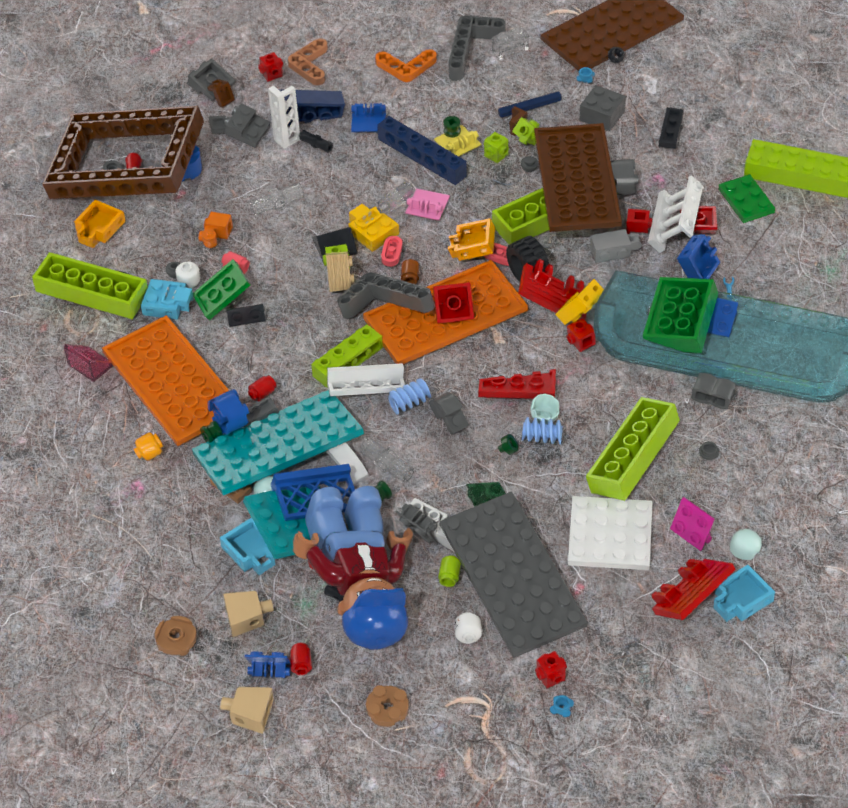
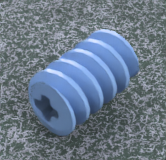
[388,378,431,415]
[522,417,563,445]

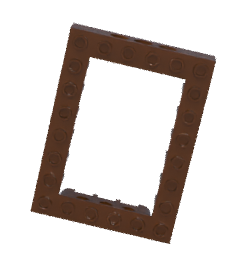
[42,105,204,199]

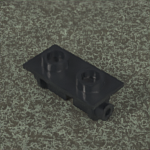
[227,304,266,327]

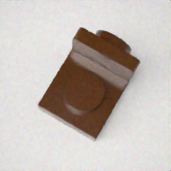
[207,79,235,108]
[509,106,528,136]

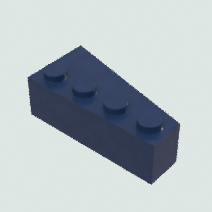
[270,89,345,126]

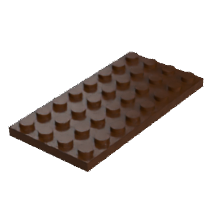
[541,0,684,71]
[534,123,622,232]

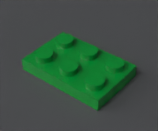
[718,174,775,223]
[193,259,251,320]

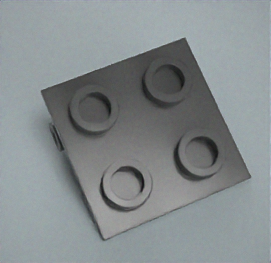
[396,504,439,545]

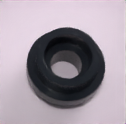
[608,47,624,64]

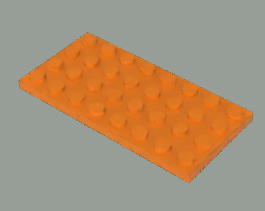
[363,260,528,364]
[102,315,229,446]

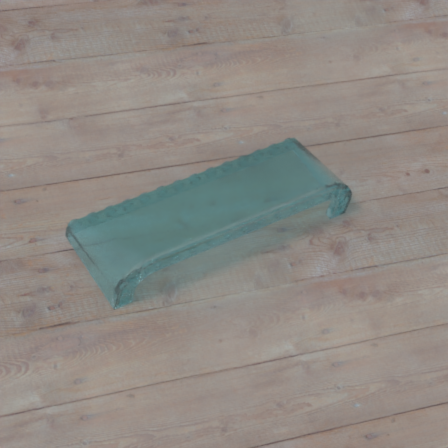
[593,270,848,403]

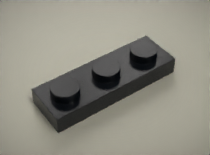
[658,107,684,149]

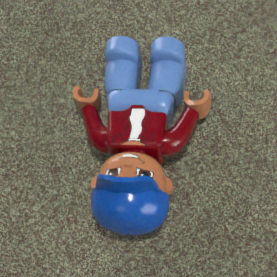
[293,486,413,650]

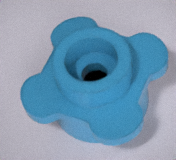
[576,67,595,83]
[550,695,574,717]

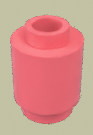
[221,251,250,274]

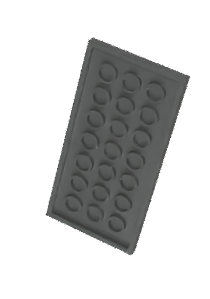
[439,491,588,658]

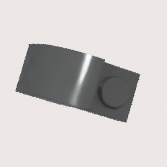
[428,392,469,434]

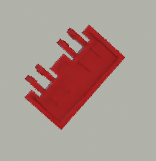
[518,259,586,322]
[651,559,736,620]

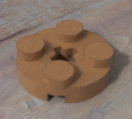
[154,616,197,656]
[366,685,409,727]

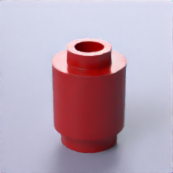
[248,375,277,401]
[290,643,312,675]

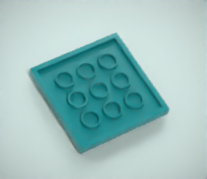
[243,486,335,560]

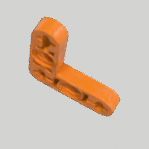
[375,49,437,82]

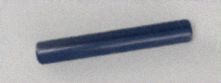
[498,91,562,118]

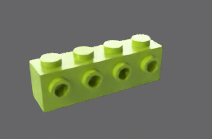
[311,324,383,388]

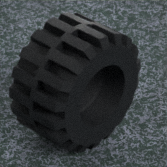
[506,236,549,282]

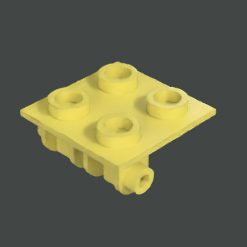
[434,125,482,156]

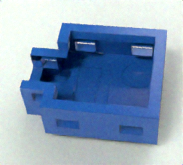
[677,234,720,279]

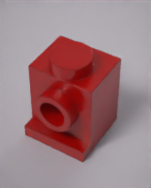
[626,209,653,234]

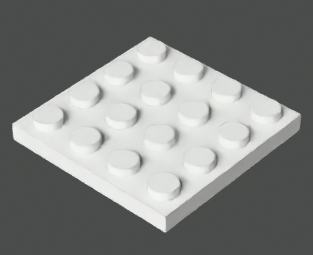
[568,496,652,570]

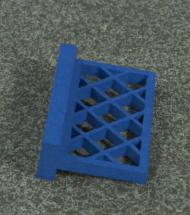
[270,464,355,521]

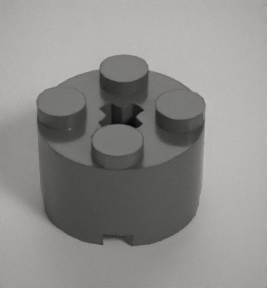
[611,159,638,195]

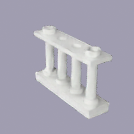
[648,175,703,253]

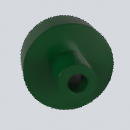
[498,434,519,455]

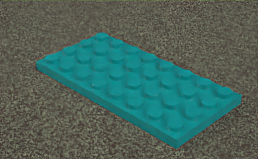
[192,390,364,496]

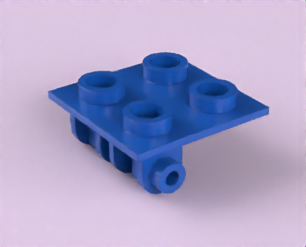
[351,103,386,132]
[707,298,739,338]
[244,651,291,678]

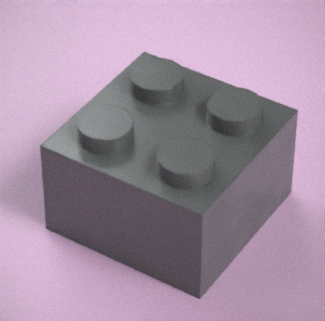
[579,85,626,131]

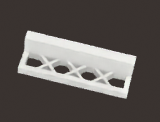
[268,86,300,149]
[327,363,405,396]

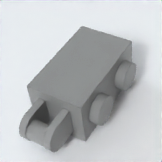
[590,229,642,263]

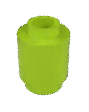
[438,555,461,587]

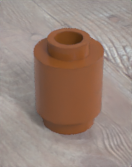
[401,259,420,284]

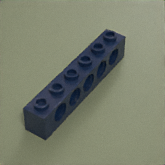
[377,116,467,186]

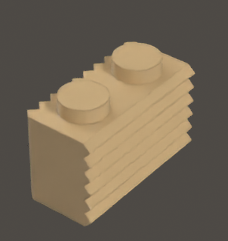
[326,251,355,292]

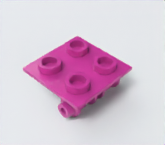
[670,497,715,551]

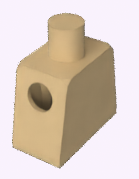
[223,591,274,637]
[220,687,274,734]

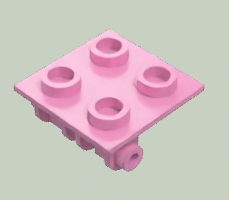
[405,189,450,220]

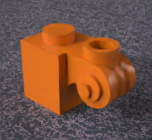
[198,211,233,248]

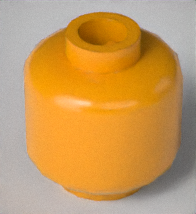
[134,432,164,461]

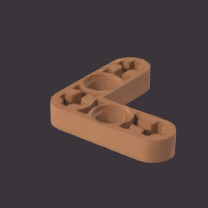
[288,38,328,85]

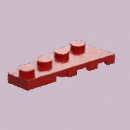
[478,369,556,399]

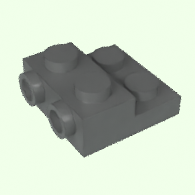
[187,58,236,101]
[224,103,271,148]

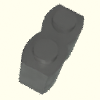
[691,373,736,409]

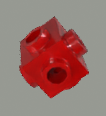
[258,52,284,82]
[566,318,596,352]
[535,651,567,689]

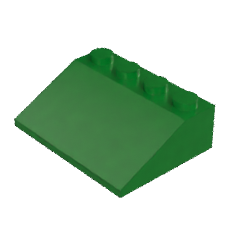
[642,277,718,353]

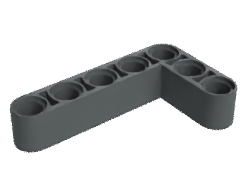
[448,15,506,81]
[337,272,435,319]

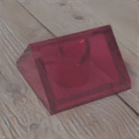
[64,344,113,382]

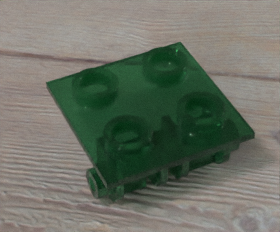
[466,482,506,507]

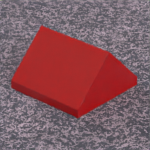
[680,206,717,234]
[433,282,474,324]

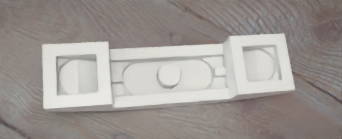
[326,442,369,485]

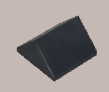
[312,227,357,262]

